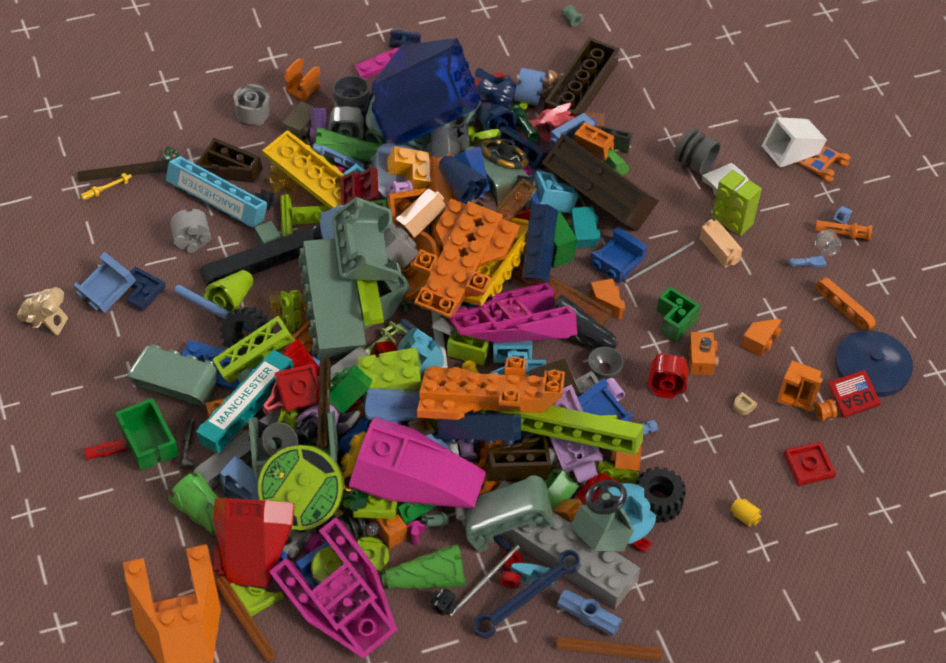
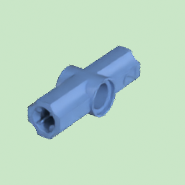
[557,589,622,637]

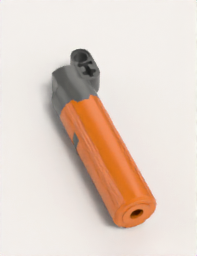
[426,113,469,257]

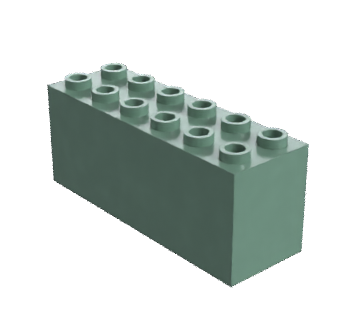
[298,238,366,361]

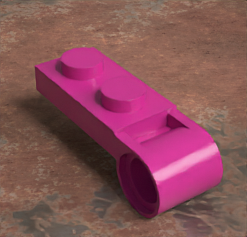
[355,48,409,79]

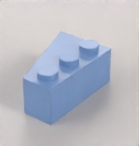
[220,456,260,500]

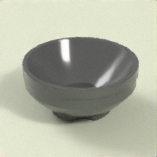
[588,347,623,379]
[261,422,298,458]

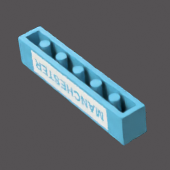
[166,156,267,227]

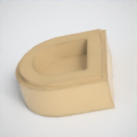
[733,392,757,415]

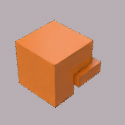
[776,361,823,412]

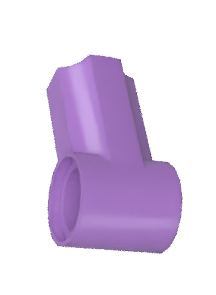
[310,108,328,144]

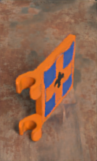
[795,146,850,183]

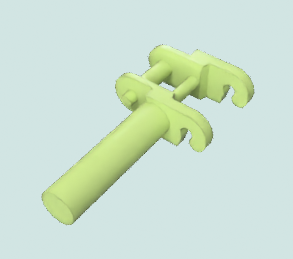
[365,321,408,355]

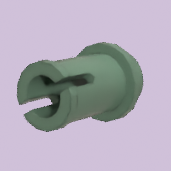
[421,512,449,528]

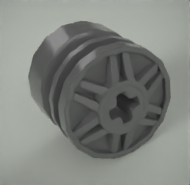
[333,75,370,118]
[675,128,721,175]

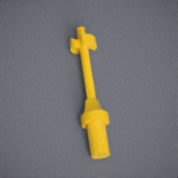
[80,173,132,201]

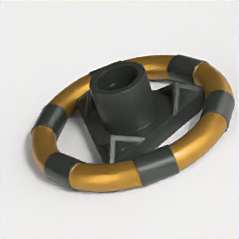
[479,138,529,169]

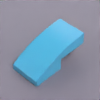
[511,563,555,588]

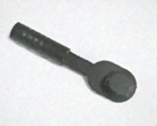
[179,420,195,469]

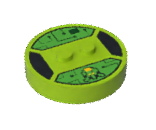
[258,445,344,530]

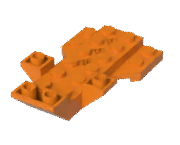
[412,199,520,318]
[417,357,565,420]

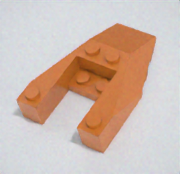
[123,544,221,663]

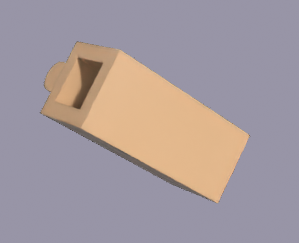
[396,188,446,238]
[700,219,742,268]

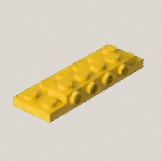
[262,130,345,209]
[463,215,529,306]

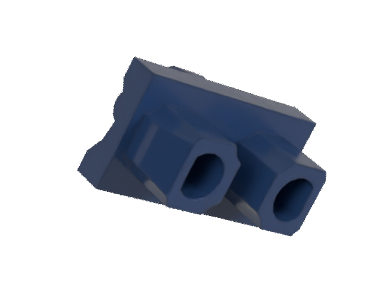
[389,29,421,51]

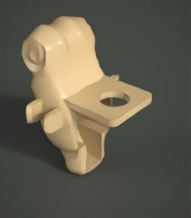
[17,287,68,335]

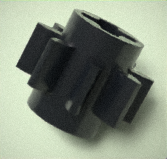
[255,189,277,210]
[294,420,318,445]
[431,589,457,616]

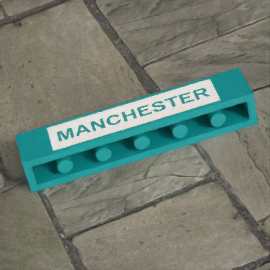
[196,350,294,454]

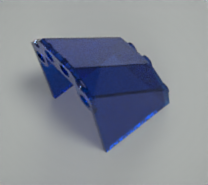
[371,38,482,146]

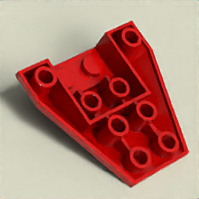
[213,498,295,587]

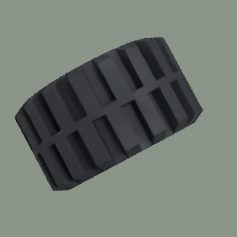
[220,307,274,356]
[635,467,686,523]

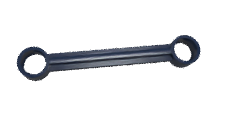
[474,550,581,639]

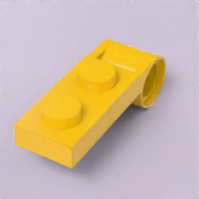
[341,432,367,493]

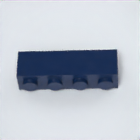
[522,204,558,283]
[438,413,521,444]

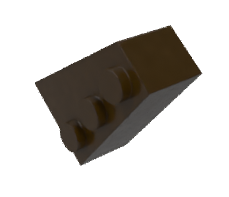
[196,137,263,182]
[485,434,552,481]

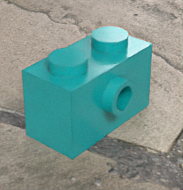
[570,207,600,249]

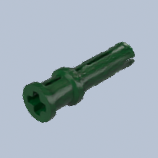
[508,104,539,142]

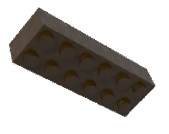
[544,37,620,118]

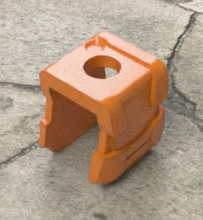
[284,58,321,102]

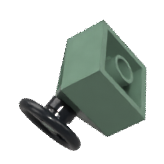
[570,480,634,551]

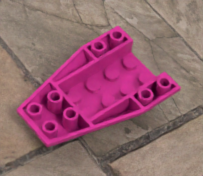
[349,417,486,509]

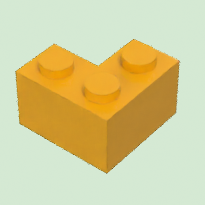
[387,146,431,190]

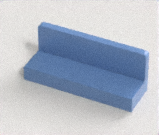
[363,388,420,421]

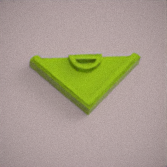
[230,583,284,616]

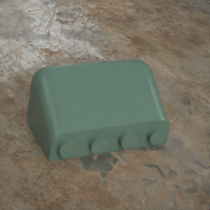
[126,344,220,407]

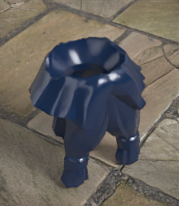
[468,67,516,108]

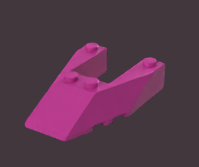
[446,282,577,343]
[270,517,398,658]

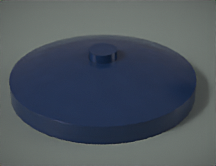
[835,331,913,397]

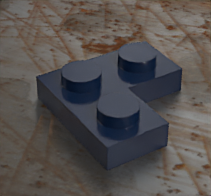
[127,266,166,312]

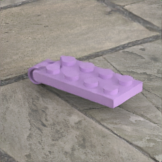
[549,385,604,483]

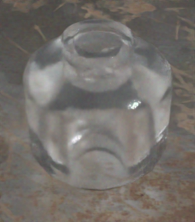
[814,230,842,257]

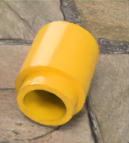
[730,498,762,527]

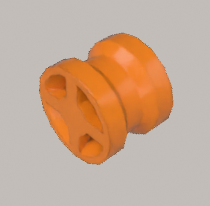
[814,399,837,422]

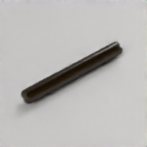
[78,160,168,182]
[317,358,331,449]

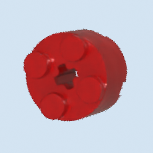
[648,353,689,399]

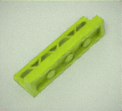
[357,280,384,326]
[212,316,295,384]

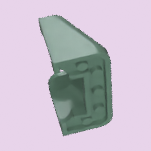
[461,146,537,212]
[332,197,401,281]
[465,475,556,553]

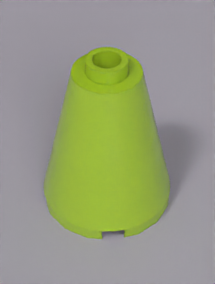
[204,270,254,312]

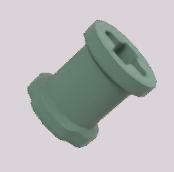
[562,5,583,27]

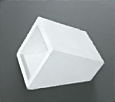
[762,117,827,167]

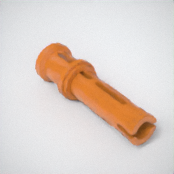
[815,220,872,242]

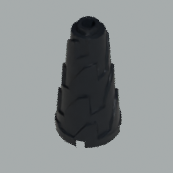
[551,295,618,349]

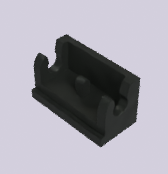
[597,125,632,154]

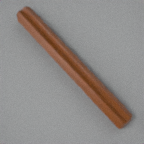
[215,576,276,662]
[555,636,662,661]

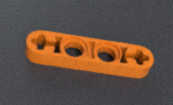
[816,277,876,331]

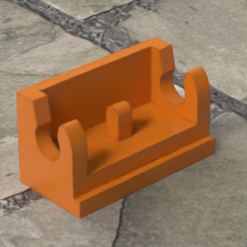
[574,122,614,160]

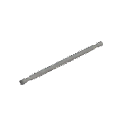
[624,241,695,283]
[449,545,520,617]

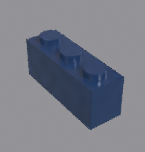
[497,126,550,169]

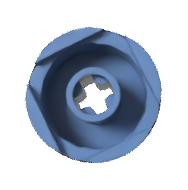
[514,68,546,106]

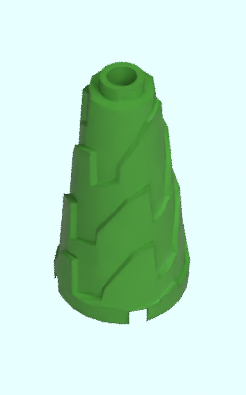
[315,128,380,163]
[168,472,218,537]
[382,545,466,589]

